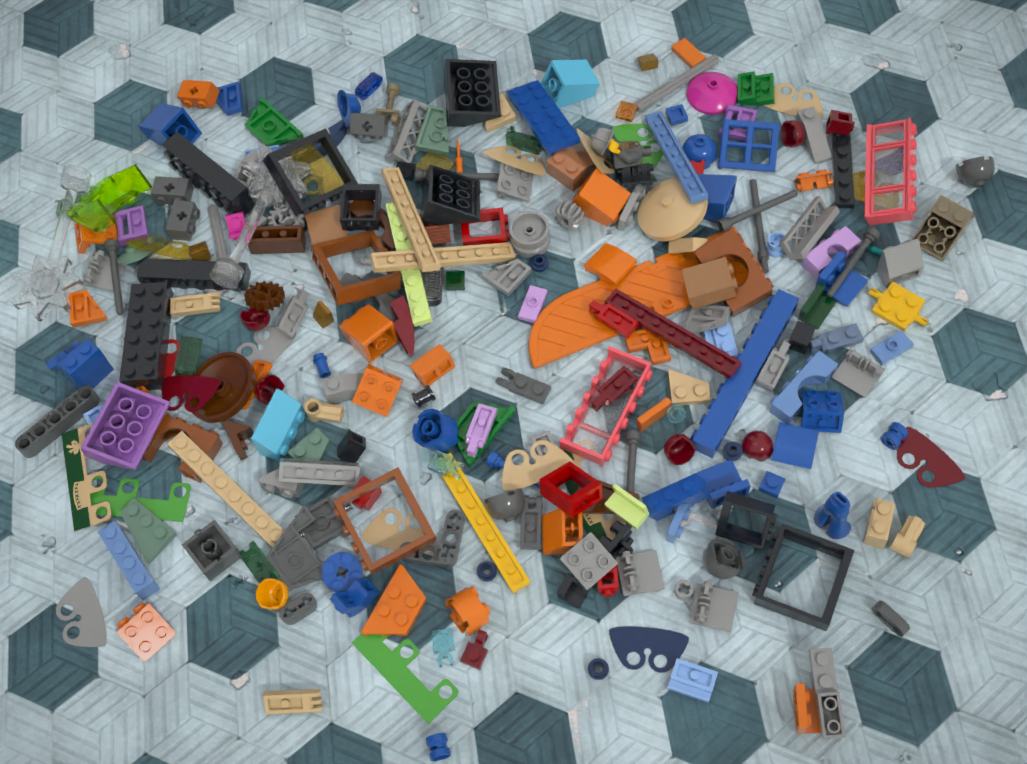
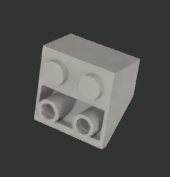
[876,238,924,288]

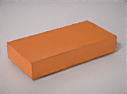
[671,38,707,68]
[637,397,672,432]

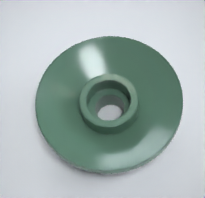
[116,244,152,265]

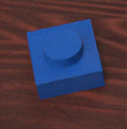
[666,104,688,126]
[759,471,785,498]

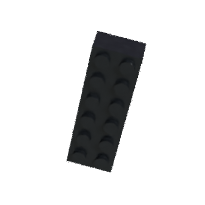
[162,132,255,216]
[119,282,174,390]

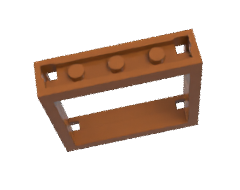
[311,230,403,305]
[332,467,437,575]

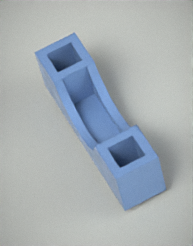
[769,351,838,424]
[98,520,160,600]

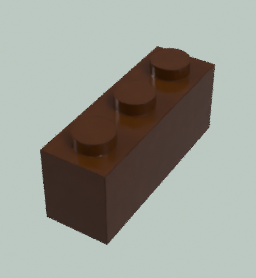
[246,225,306,254]

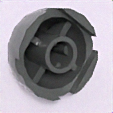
[956,156,995,188]
[484,488,525,523]
[703,537,745,579]

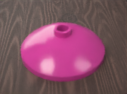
[686,72,738,115]

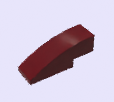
[389,296,415,357]

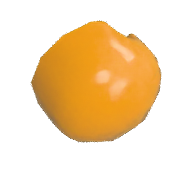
[256,578,289,610]

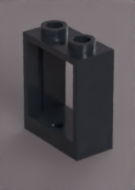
[340,184,382,231]
[715,491,777,549]

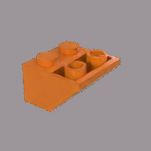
[542,509,583,555]

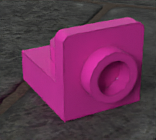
[225,211,248,240]

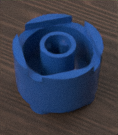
[412,409,458,453]

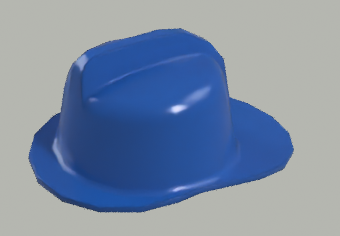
[337,90,361,129]

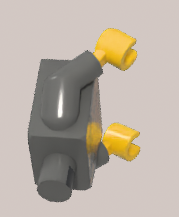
[607,138,651,169]

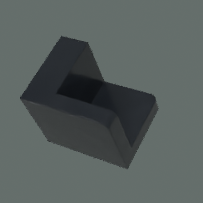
[788,321,815,355]
[337,430,366,463]
[557,574,589,608]

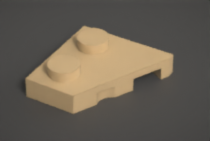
[485,92,517,133]
[668,370,711,406]

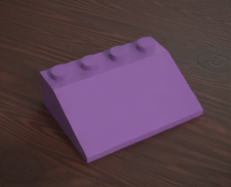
[81,382,171,470]

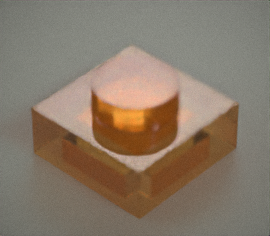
[616,100,638,122]

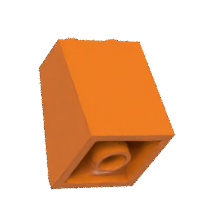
[571,168,631,226]
[339,304,399,364]

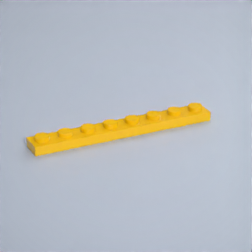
[434,453,531,594]

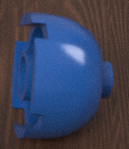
[682,134,717,169]

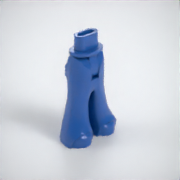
[814,491,851,539]

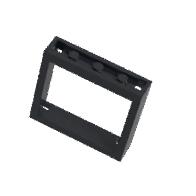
[262,128,358,217]
[752,524,854,631]

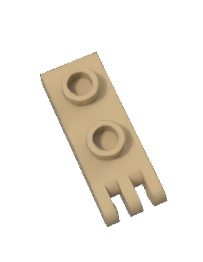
[170,292,220,317]
[263,689,323,714]

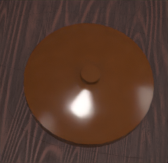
[186,352,256,423]

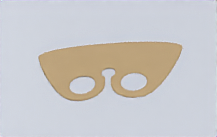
[763,83,823,119]
[576,129,615,174]
[483,146,545,176]
[502,440,574,491]
[361,508,435,553]

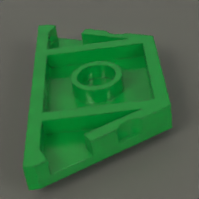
[245,97,304,147]
[456,401,515,467]

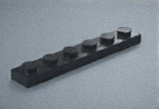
[831,132,855,209]

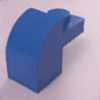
[330,578,380,618]

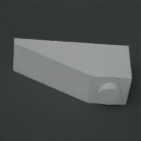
[796,106,832,164]
[322,373,364,405]

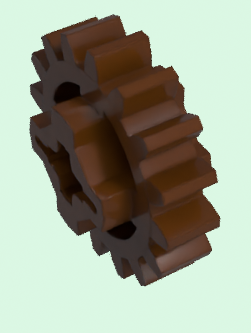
[244,281,285,312]

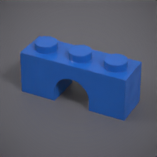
[642,473,711,521]

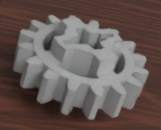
[268,201,306,227]

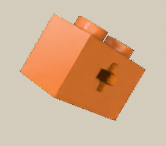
[177,80,220,109]

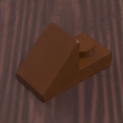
[223,420,254,460]

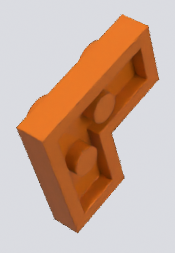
[624,329,671,366]

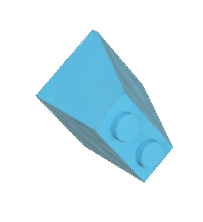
[541,59,600,108]

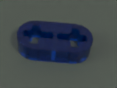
[355,72,383,100]

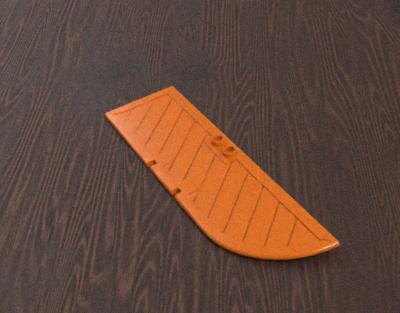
[528,227,765,369]

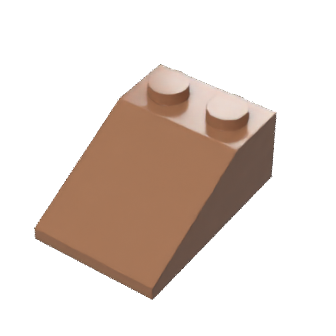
[546,139,608,192]

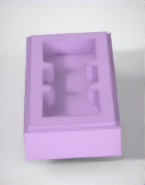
[518,285,548,323]

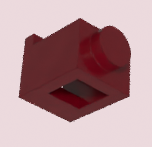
[826,110,855,135]

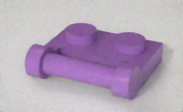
[718,105,757,142]
[113,205,149,246]

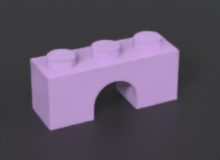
[802,226,861,280]

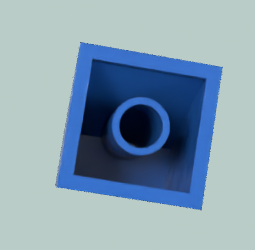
[138,103,202,146]
[697,174,737,224]
[58,338,114,389]

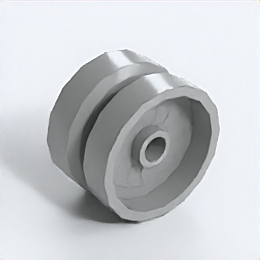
[509,211,550,258]

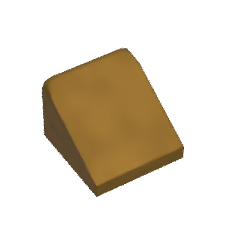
[637,53,658,71]
[189,241,211,261]
[313,300,334,328]

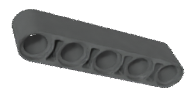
[15,385,100,458]

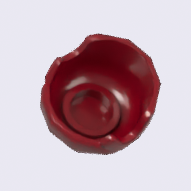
[781,120,805,147]
[240,308,271,332]
[255,375,285,406]
[742,430,773,462]
[664,434,696,465]

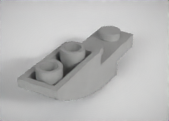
[808,647,846,739]

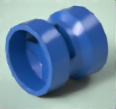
[880,422,909,450]
[426,733,451,761]

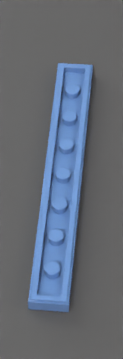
[645,111,709,204]

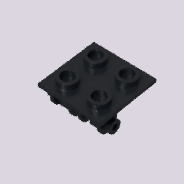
[617,163,657,188]

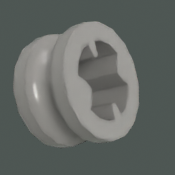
[675,580,694,601]

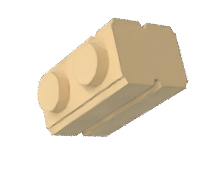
[863,498,895,549]

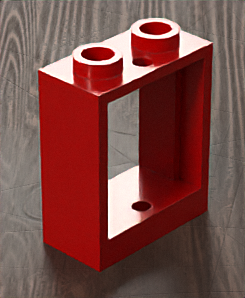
[461,207,510,246]
[539,461,603,518]

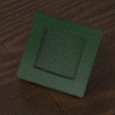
[446,271,465,291]

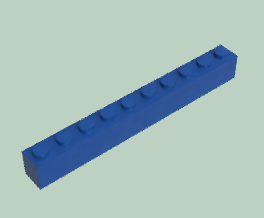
[690,289,799,459]

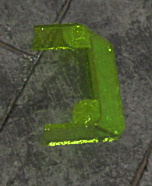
[65,164,152,233]

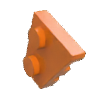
[69,290,108,328]

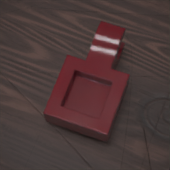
[460,629,488,670]

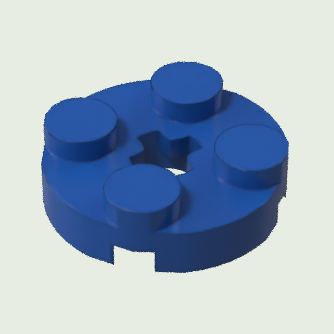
[322,552,363,593]

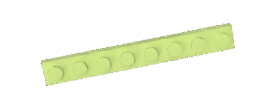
[386,202,433,327]

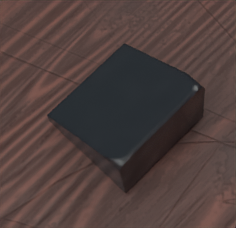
[396,161,416,181]

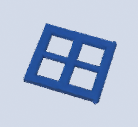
[718,118,780,173]

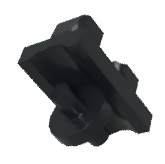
[598,520,634,556]

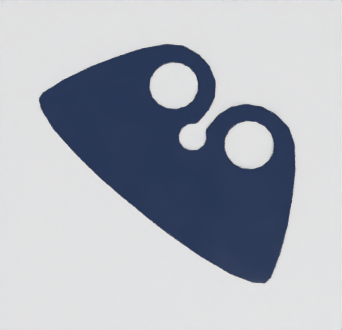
[609,626,689,673]

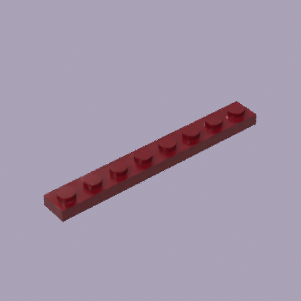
[605,289,742,379]

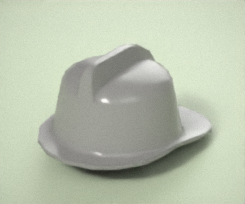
[591,128,614,156]

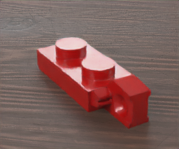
[589,300,639,339]

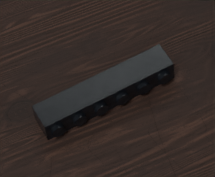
[137,258,251,292]

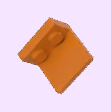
[74,212,118,254]
[352,364,404,417]
[793,683,821,734]

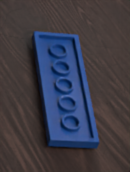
[507,80,580,155]

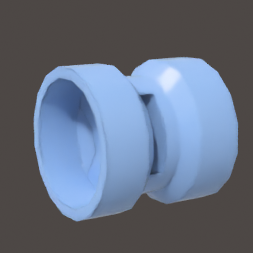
[766,232,785,258]

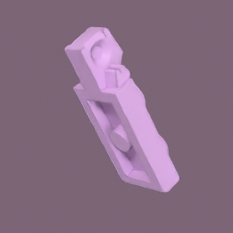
[466,403,498,458]

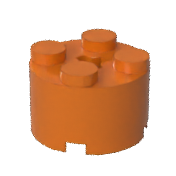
[445,586,491,636]

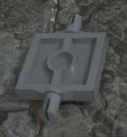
[294,496,353,551]

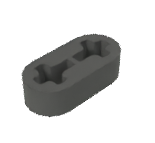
[279,593,318,625]
[872,600,910,637]

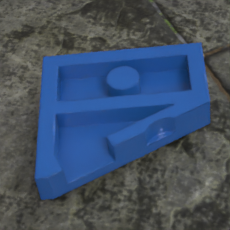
[216,81,243,116]

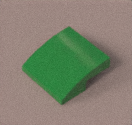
[738,71,775,105]

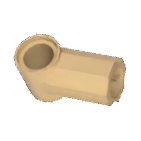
[304,398,344,423]
[890,515,925,559]

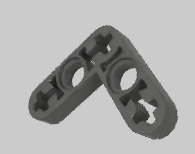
[399,510,465,568]

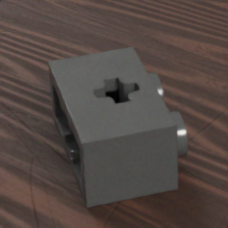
[350,113,388,139]
[151,176,194,205]
[165,200,200,241]

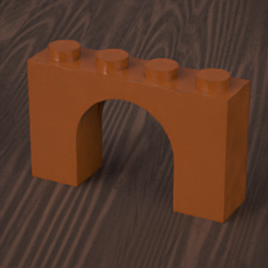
[694,229,774,317]
[142,413,223,483]

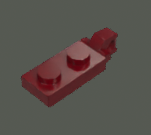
[591,366,638,412]

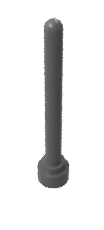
[415,169,499,183]
[717,190,798,233]
[827,227,880,297]
[104,239,124,315]
[625,431,642,523]

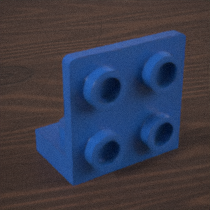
[815,251,868,307]
[801,389,844,433]
[696,460,751,509]

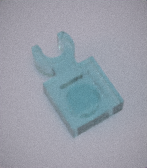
[427,450,465,479]
[431,628,455,667]

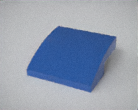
[771,422,819,469]

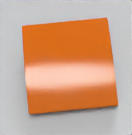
[584,243,637,285]

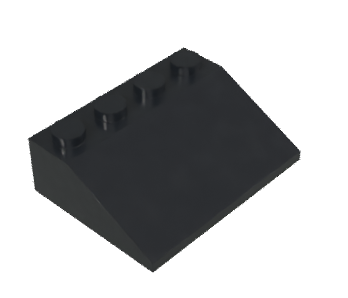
[444,59,501,127]
[421,164,480,225]

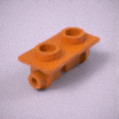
[793,169,833,192]

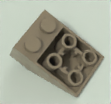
[912,195,974,261]

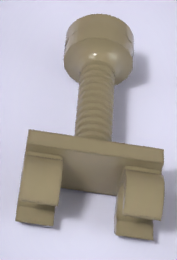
[375,83,401,126]

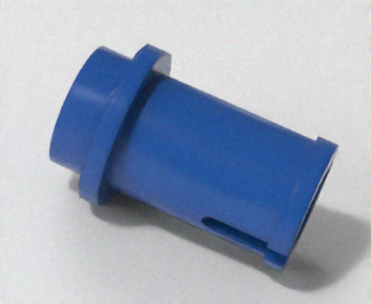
[313,353,331,378]

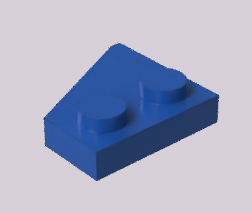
[46,341,80,371]

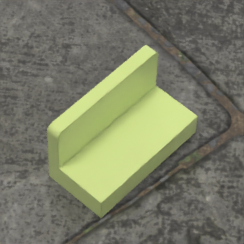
[604,483,649,530]

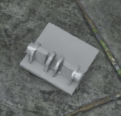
[496,162,534,202]
[82,250,127,291]
[831,349,885,398]
[560,532,618,590]
[616,550,665,596]
[689,581,738,632]

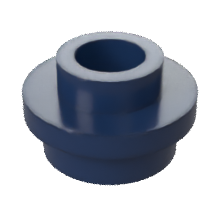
[530,254,549,272]
[723,442,743,461]
[477,561,497,582]
[588,658,609,680]

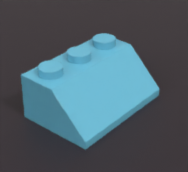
[251,389,305,461]

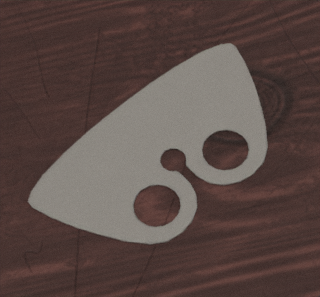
[236,326,296,365]
[56,577,106,647]

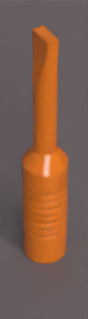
[455,140,463,173]

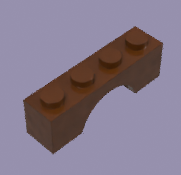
[349,200,396,252]

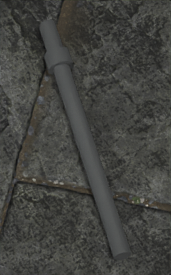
[749,179,769,273]

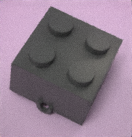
[181,520,243,581]

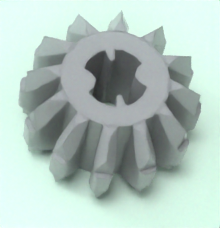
[554,200,585,230]

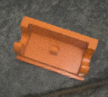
[409,344,455,388]

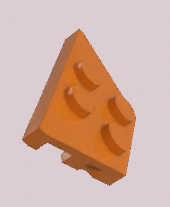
[361,564,427,636]

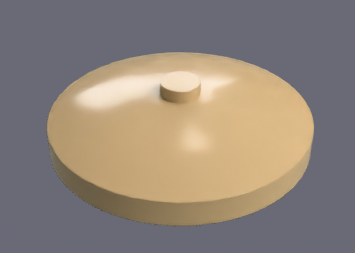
[637,177,708,241]

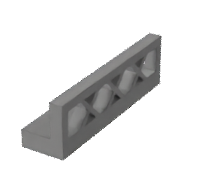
[385,99,428,163]
[779,196,840,260]
[278,458,360,486]

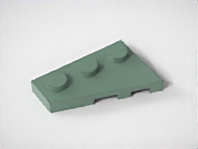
[415,105,449,157]
[120,498,177,564]

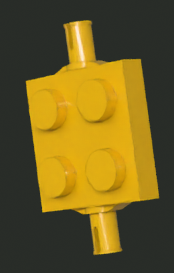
[868,281,929,332]

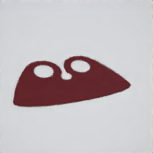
[161,375,221,412]
[897,427,965,487]

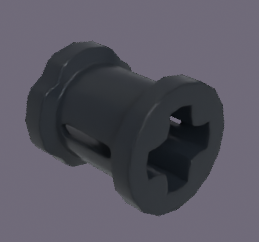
[411,385,436,409]

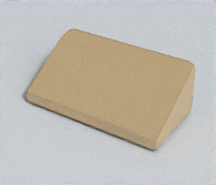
[668,237,707,254]

